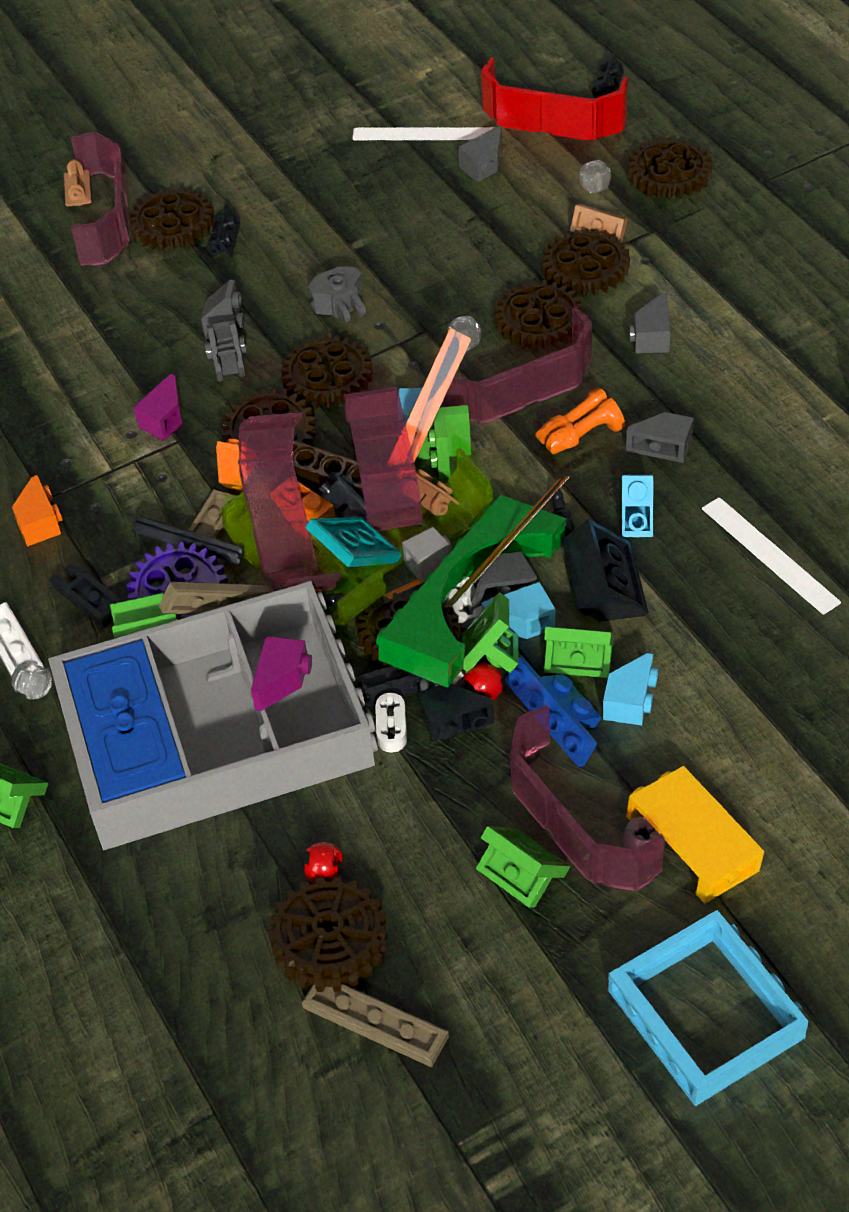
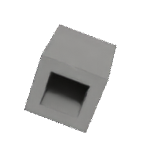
[402,527,453,582]

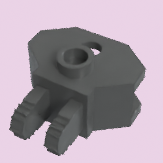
[308,266,366,323]
[204,320,246,381]

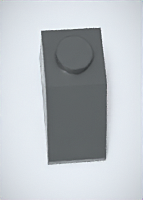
[458,126,502,182]
[629,293,670,353]
[626,412,694,463]
[471,551,537,607]

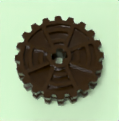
[269,877,387,992]

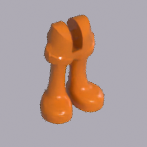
[535,387,625,455]

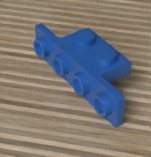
[505,657,602,767]

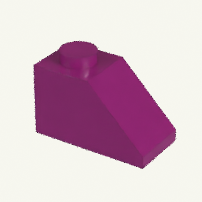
[251,637,312,711]

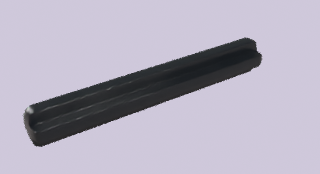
[133,516,245,564]

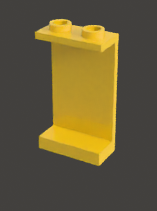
[626,766,764,904]

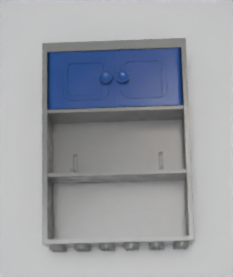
[48,581,378,851]

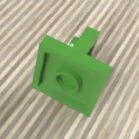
[409,405,471,479]
[459,592,519,673]
[110,593,179,639]
[544,627,615,678]
[0,763,48,828]
[476,826,571,908]

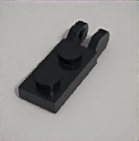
[50,563,124,628]

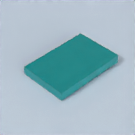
[305,517,402,567]

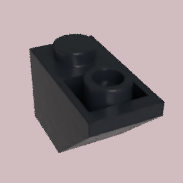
[418,684,494,742]

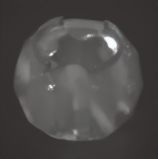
[578,160,611,193]
[447,316,482,350]
[11,660,53,699]

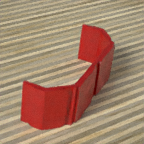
[481,57,628,141]

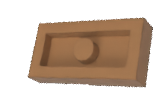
[570,204,628,243]

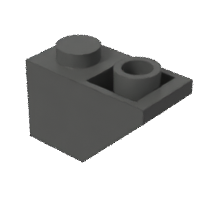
[201,280,245,339]

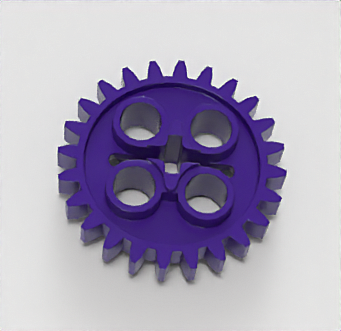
[127,541,228,620]

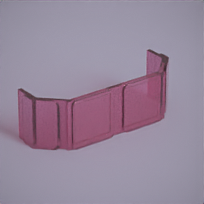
[71,132,130,266]
[432,307,592,424]
[343,386,423,531]
[238,412,342,592]
[510,705,664,891]

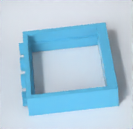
[608,910,808,1106]

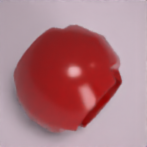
[464,662,503,701]
[304,841,342,884]

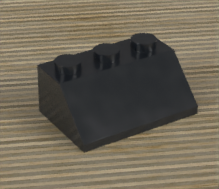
[562,519,649,622]

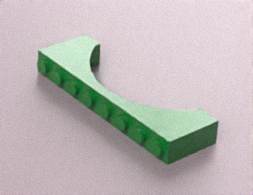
[376,495,566,688]

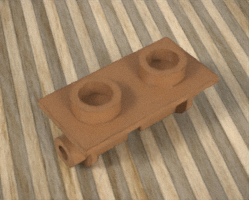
[64,159,91,207]
[401,467,460,515]

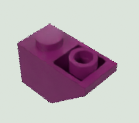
[133,374,183,441]

